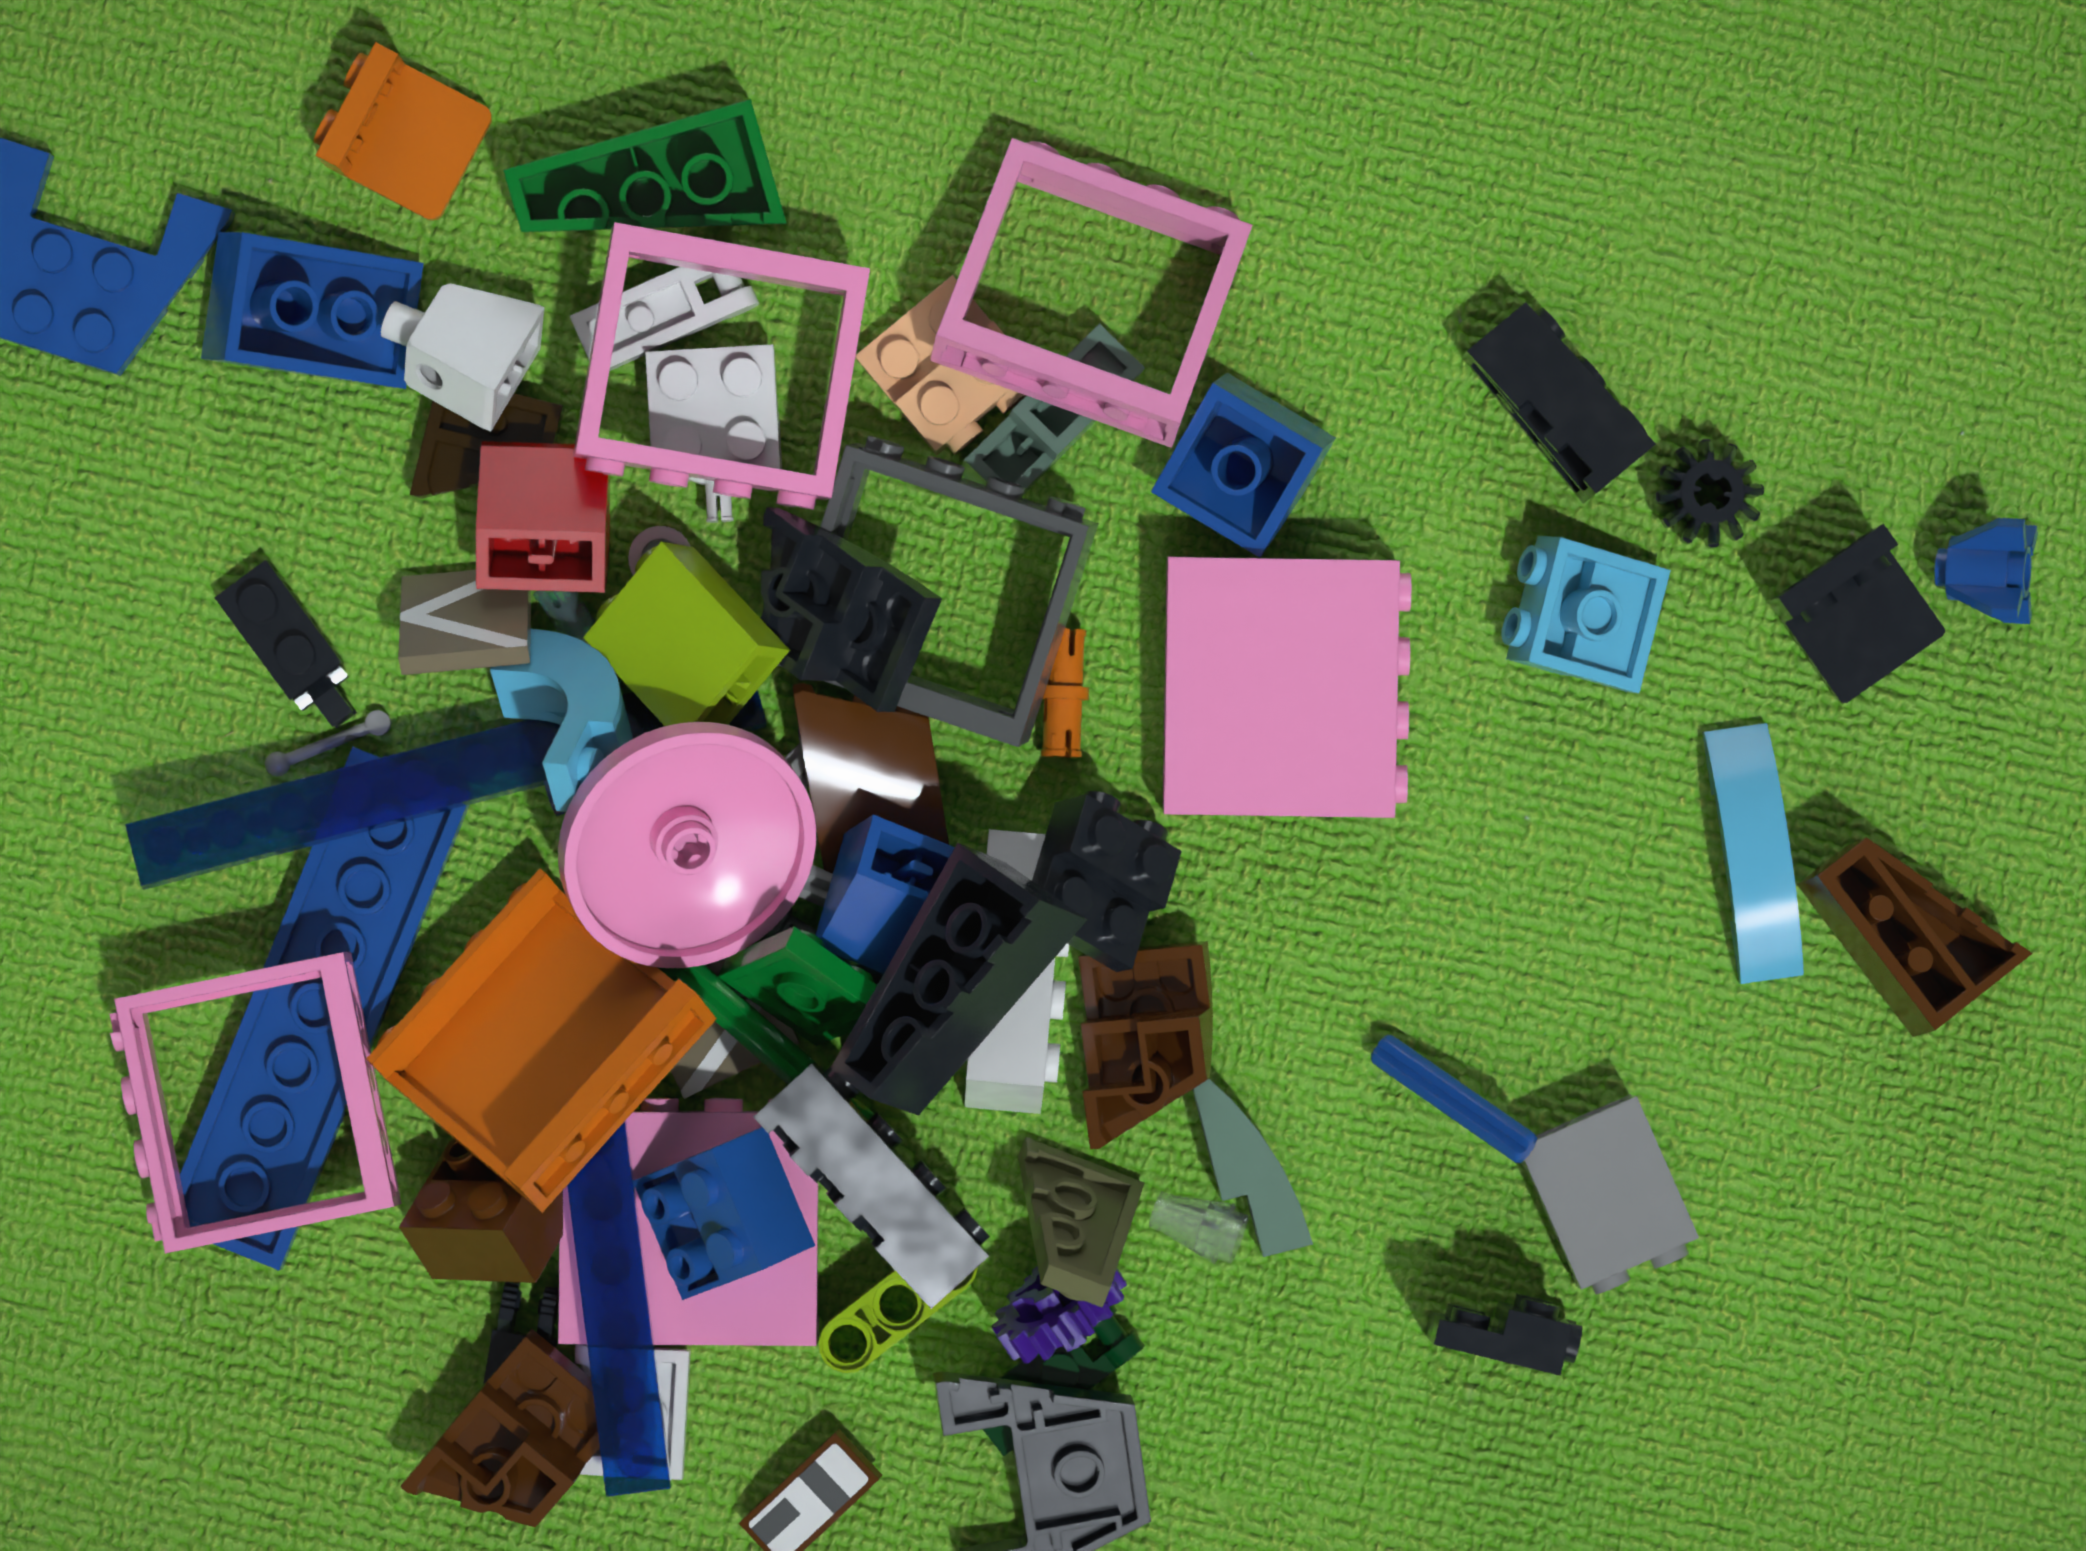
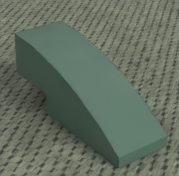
[961,323,1145,495]
[1192,1079,1313,1257]

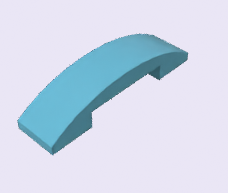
[1702,723,1804,984]

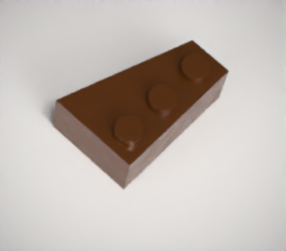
[1797,837,2033,1037]

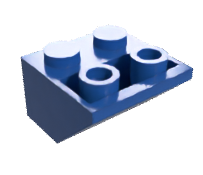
[816,815,955,977]
[633,1127,816,1300]

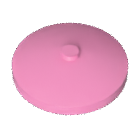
[558,722,816,968]

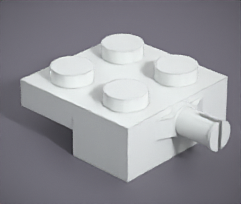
[645,344,782,523]

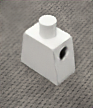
[381,283,545,431]

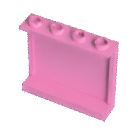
[1162,556,1412,818]
[558,1098,819,1346]

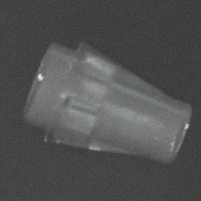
[1149,1191,1248,1264]

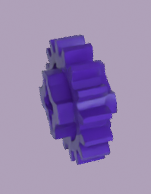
[992,1266,1127,1363]

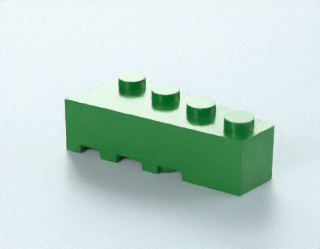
[503,99,787,233]

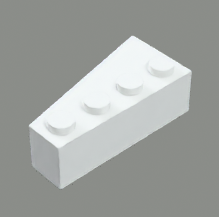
[965,829,1069,1114]

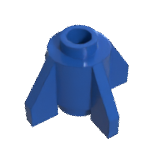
[1935,518,2038,624]

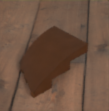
[793,683,949,874]
[1078,941,1213,1150]
[400,1328,630,1527]

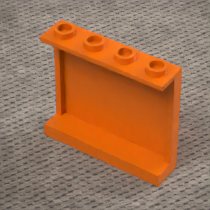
[366,868,717,1213]

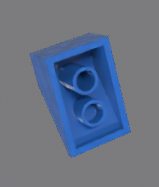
[201,232,424,389]

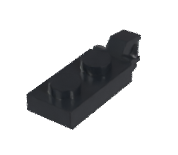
[214,560,357,728]

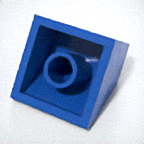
[1151,373,1336,557]

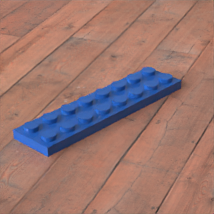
[180,747,473,1270]

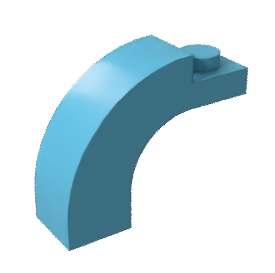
[490,629,633,812]

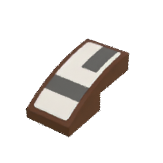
[738,1429,882,1551]

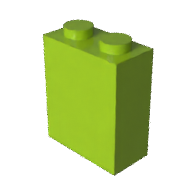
[583,541,790,726]

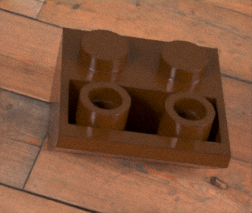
[399,1137,563,1283]

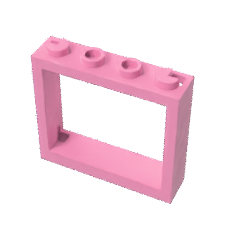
[930,138,1253,448]
[573,222,870,510]
[110,952,402,1254]

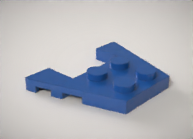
[0,138,235,376]

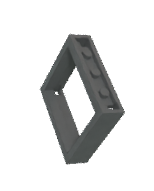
[778,436,1099,747]

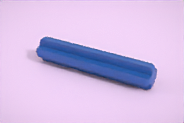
[1370,1034,1537,1163]

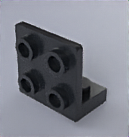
[1768,523,1945,704]

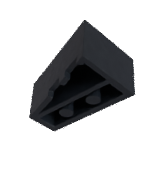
[1462,302,1656,504]

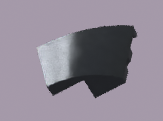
[760,507,942,712]

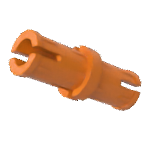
[1040,628,1089,758]

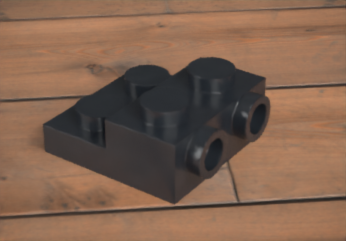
[1032,791,1182,972]
[1425,1293,1583,1376]

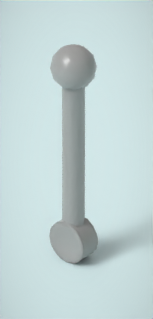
[265,710,392,777]

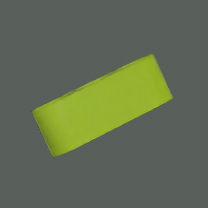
[819,1267,978,1373]

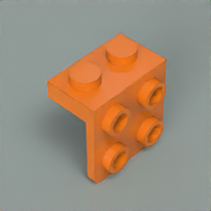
[314,42,492,221]

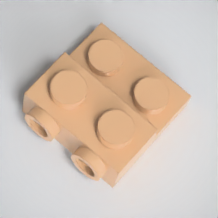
[855,275,1026,456]

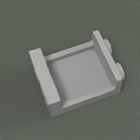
[1521,1094,1699,1294]

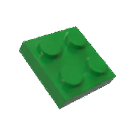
[718,926,877,1046]

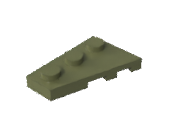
[1018,1137,1145,1308]

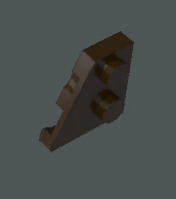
[409,394,565,499]

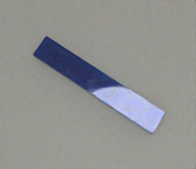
[567,1120,672,1497]

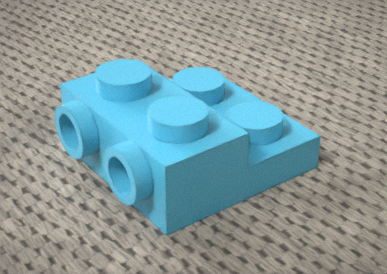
[1502,536,1671,693]

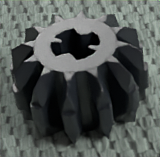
[1653,439,1764,549]

